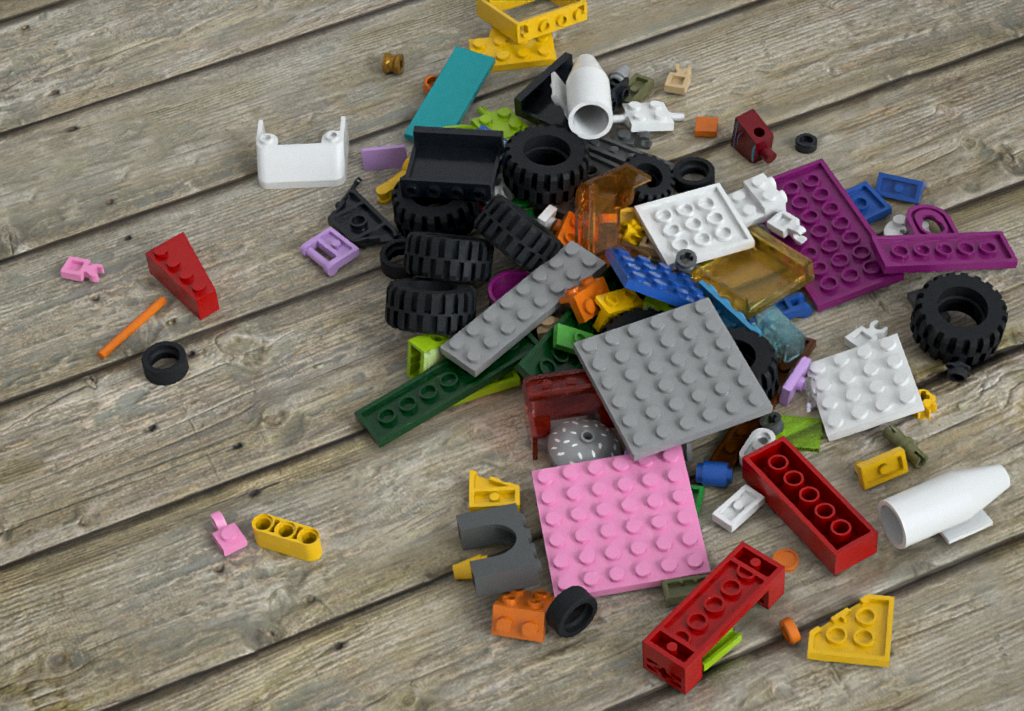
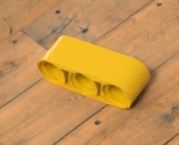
[251,514,323,562]

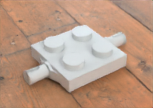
[613,101,684,132]

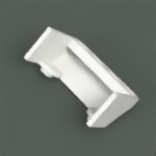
[256,116,349,189]

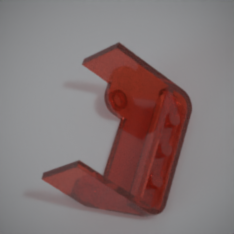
[522,368,615,460]

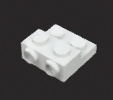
[727,173,788,229]

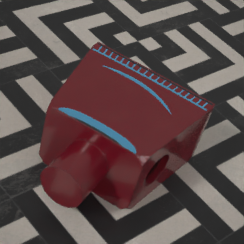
[731,109,777,164]

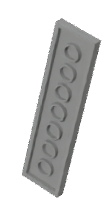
[440,240,607,377]

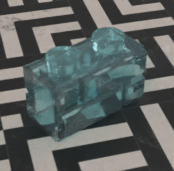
[755,305,806,363]

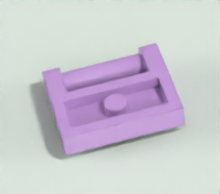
[300,226,360,276]

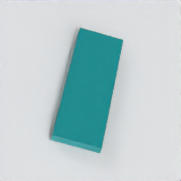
[404,46,495,142]

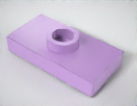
[779,356,811,407]

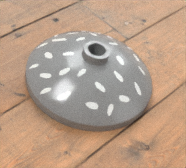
[547,418,622,467]

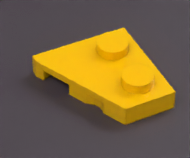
[469,470,521,512]

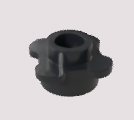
[946,361,970,382]

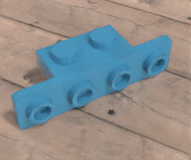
[698,280,762,337]

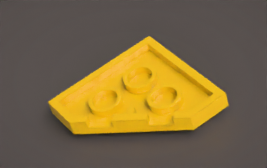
[807,594,895,668]

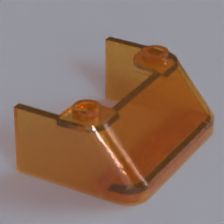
[575,163,652,266]

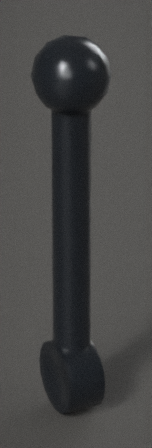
[335,177,362,209]

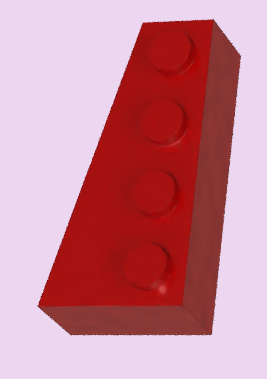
[145,232,220,320]

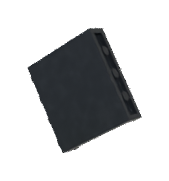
[514,52,630,139]
[400,126,504,202]

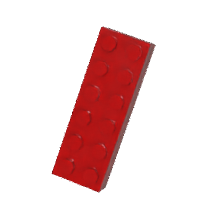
[742,436,878,576]

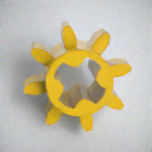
[616,219,645,249]
[912,389,937,420]

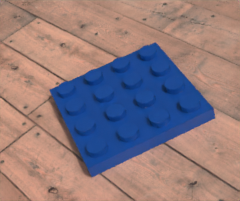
[605,247,706,307]

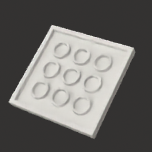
[634,183,755,270]
[807,334,925,442]

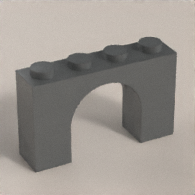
[456,503,542,598]

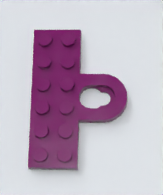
[869,204,1018,274]

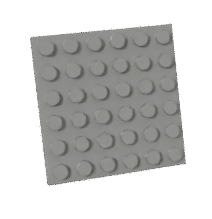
[573,297,773,461]

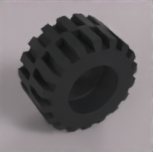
[613,153,675,207]

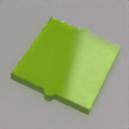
[776,415,824,452]

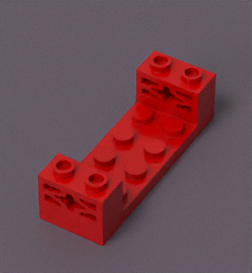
[642,541,785,695]

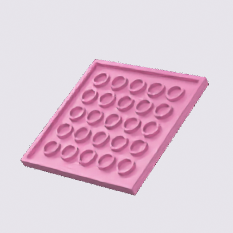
[531,445,711,597]

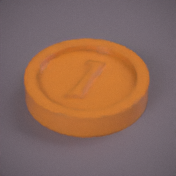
[773,548,799,572]

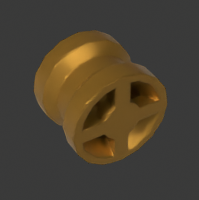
[382,52,404,75]

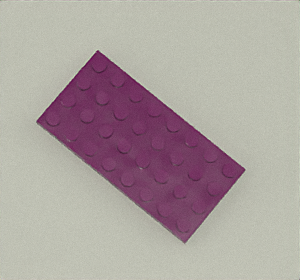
[741,158,904,312]

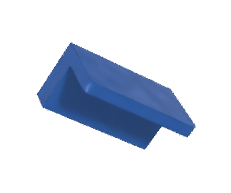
[875,172,927,204]

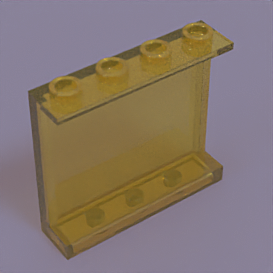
[689,224,815,320]

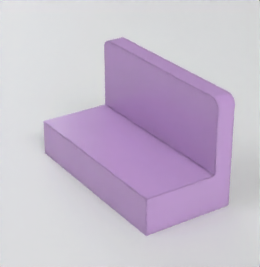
[361,144,407,171]

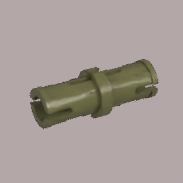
[882,424,928,468]

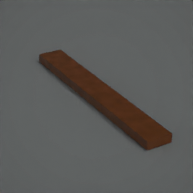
[709,333,816,471]

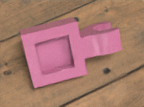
[210,511,247,556]

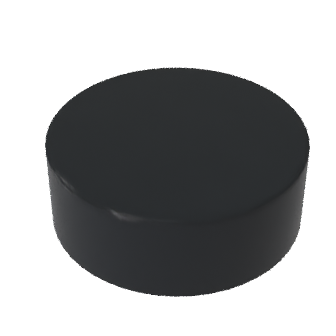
[795,133,817,154]

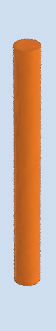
[97,296,167,360]

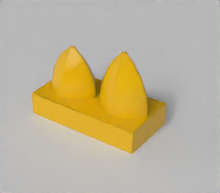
[854,446,909,490]

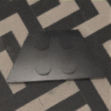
[327,188,401,248]

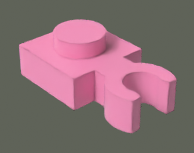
[60,256,105,282]

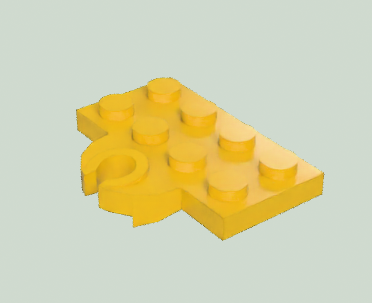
[468,25,557,72]

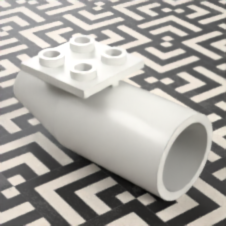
[550,54,613,140]
[878,464,1010,549]

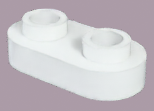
[739,428,776,466]

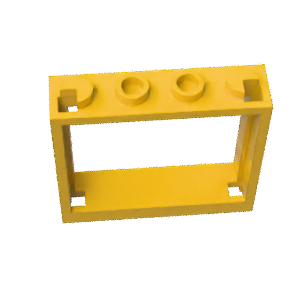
[476,0,587,43]

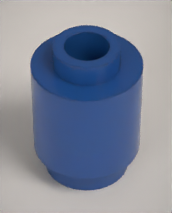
[696,461,733,488]

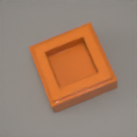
[695,116,719,138]

